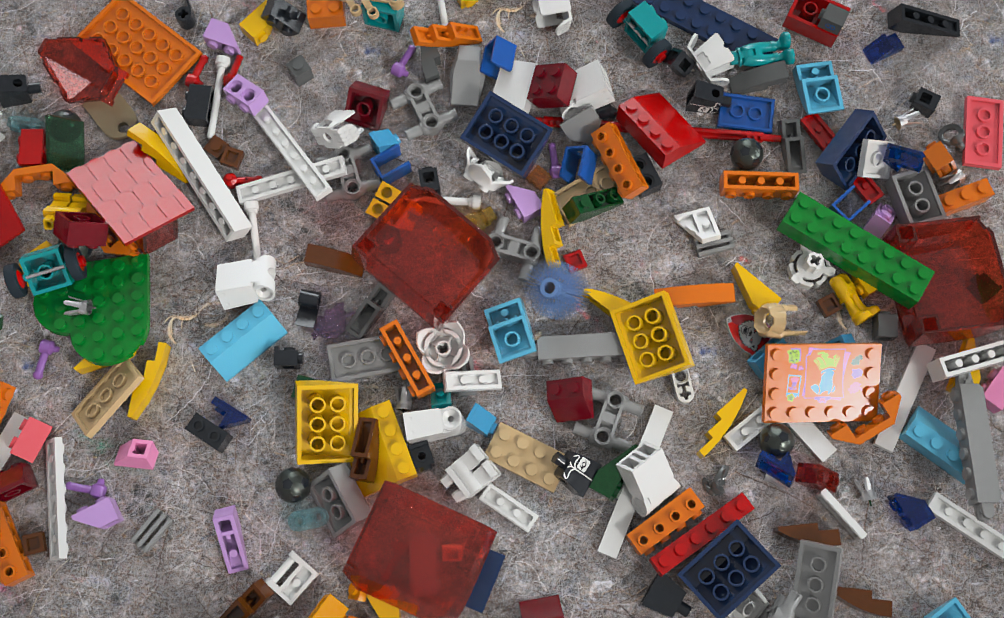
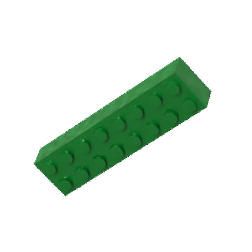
[776,192,935,309]

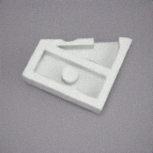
[674,206,721,244]

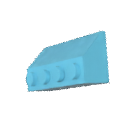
[198,300,288,382]
[899,406,965,484]

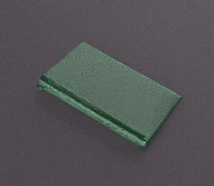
[45,114,85,172]

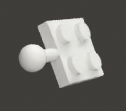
[857,139,909,179]

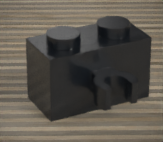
[261,0,306,37]

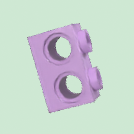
[223,74,269,116]

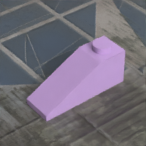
[212,505,249,574]

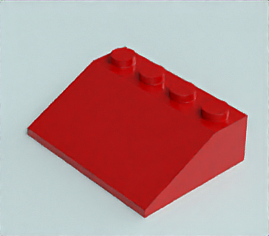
[616,92,706,169]

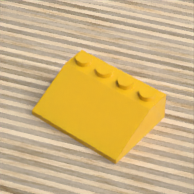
[609,290,695,385]
[295,380,358,465]
[349,400,418,497]

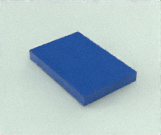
[716,92,775,134]

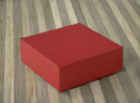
[562,249,588,274]

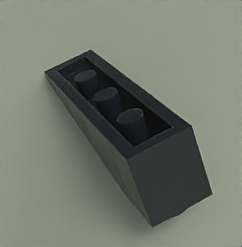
[887,3,960,37]

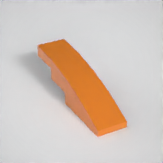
[410,22,483,47]
[654,283,736,308]

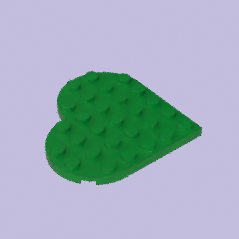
[33,253,150,366]

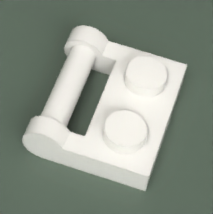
[265,550,319,606]

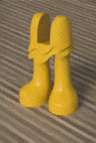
[829,273,881,326]

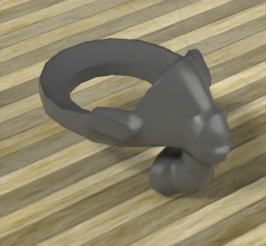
[938,124,965,151]
[702,465,729,496]

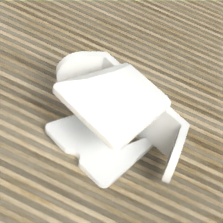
[532,0,572,35]
[687,33,735,86]
[310,110,364,149]

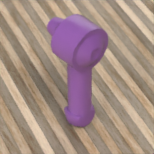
[391,45,416,78]
[548,142,561,179]
[33,339,60,380]
[66,478,107,499]

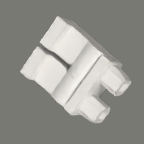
[440,443,502,503]

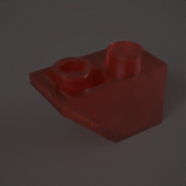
[795,462,839,493]

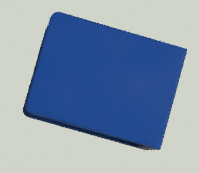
[480,35,517,80]
[370,144,412,184]
[559,145,598,185]
[829,185,871,221]

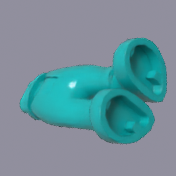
[730,31,795,67]

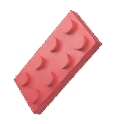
[962,96,1004,171]

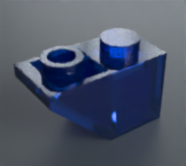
[887,493,936,531]

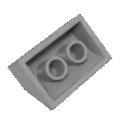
[885,166,947,234]
[310,462,373,538]

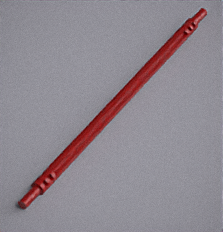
[534,116,782,143]

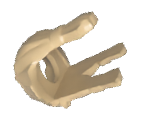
[754,303,808,339]

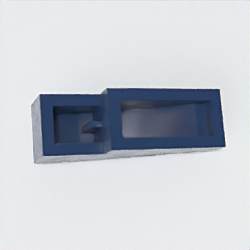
[463,548,505,614]

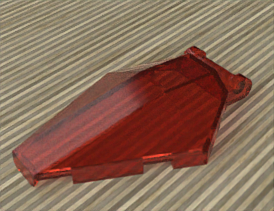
[38,37,130,106]

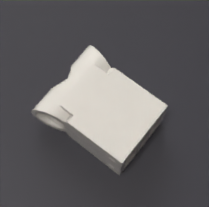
[559,59,615,121]
[215,255,276,310]
[403,406,467,445]
[616,441,681,517]

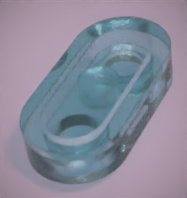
[7,116,46,132]
[288,507,329,532]

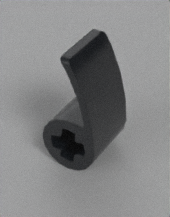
[175,0,196,30]
[295,289,322,328]

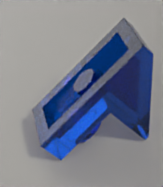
[863,33,905,65]
[883,143,925,172]
[211,396,252,429]
[755,450,796,488]

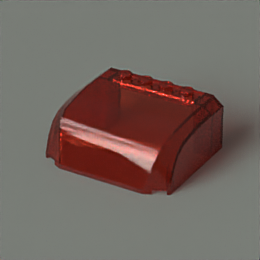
[351,182,500,331]
[883,216,1004,347]
[342,480,497,618]

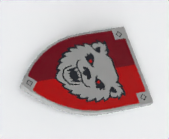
[725,314,772,356]

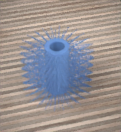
[522,259,591,320]

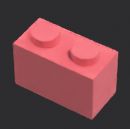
[9,416,53,463]

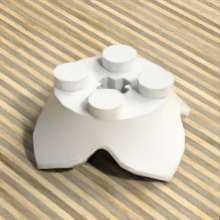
[463,147,514,193]
[416,321,470,374]

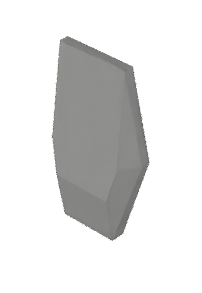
[449,45,485,107]

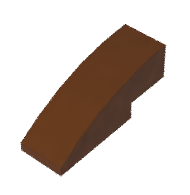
[304,243,366,278]
[349,417,379,483]
[773,523,841,546]
[220,578,275,618]
[836,587,893,618]

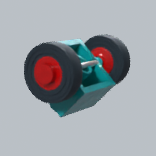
[606,0,672,68]
[3,243,87,299]

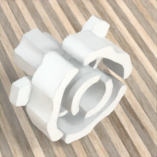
[787,244,836,290]

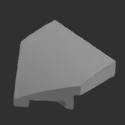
[560,105,601,144]

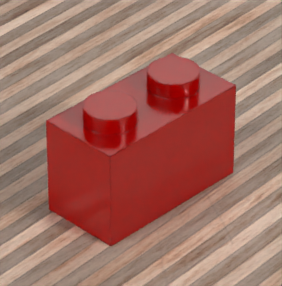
[16,129,50,168]

